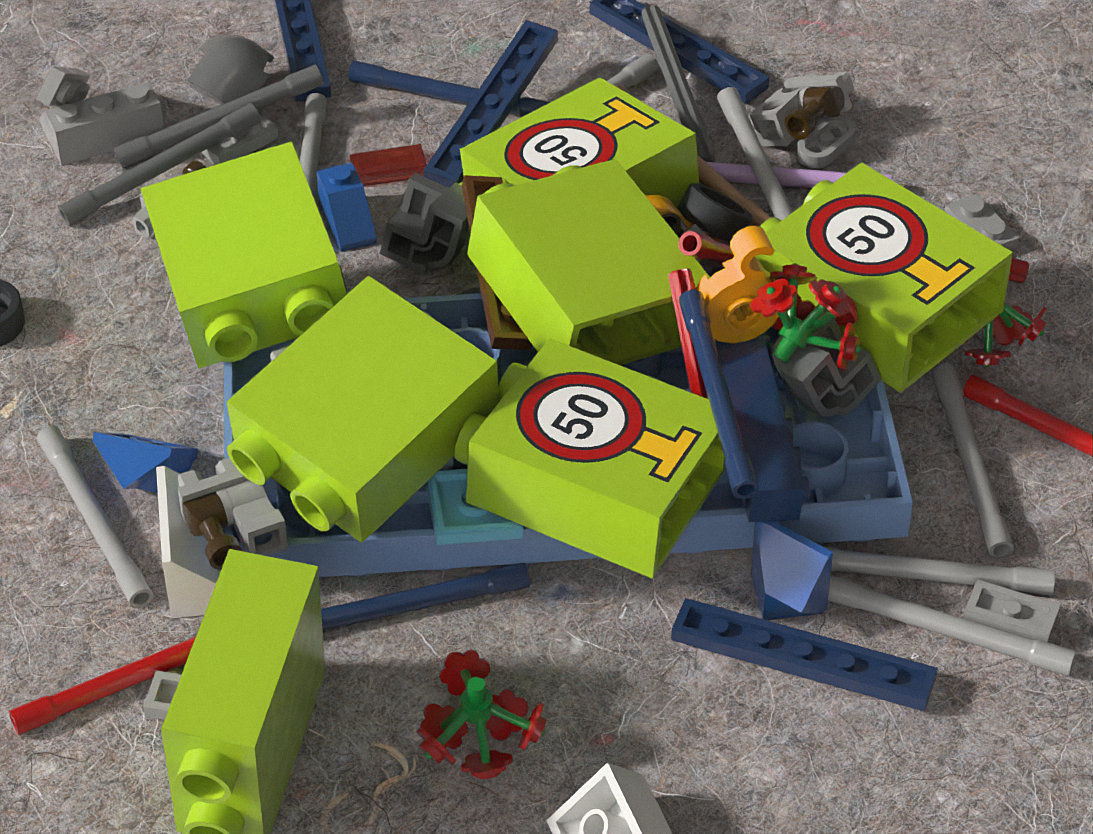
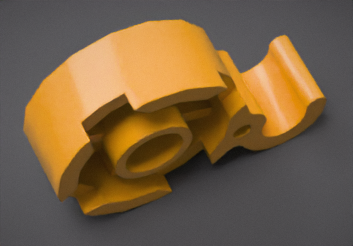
[696,226,779,344]

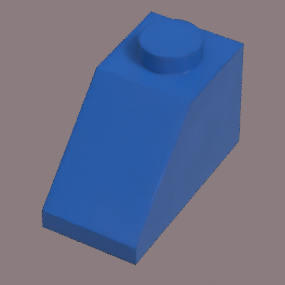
[317,163,377,252]

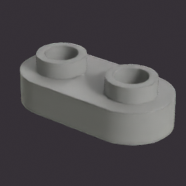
[797,116,856,169]

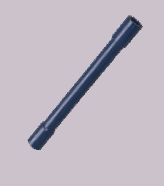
[348,60,550,117]
[679,289,759,499]
[321,563,530,630]

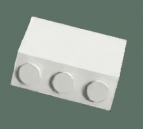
[156,466,224,619]
[546,763,672,834]

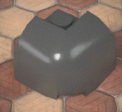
[187,34,274,105]
[379,173,470,273]
[772,311,882,417]

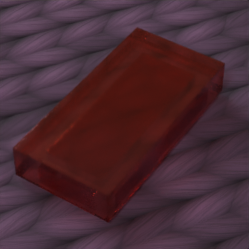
[349,144,427,186]

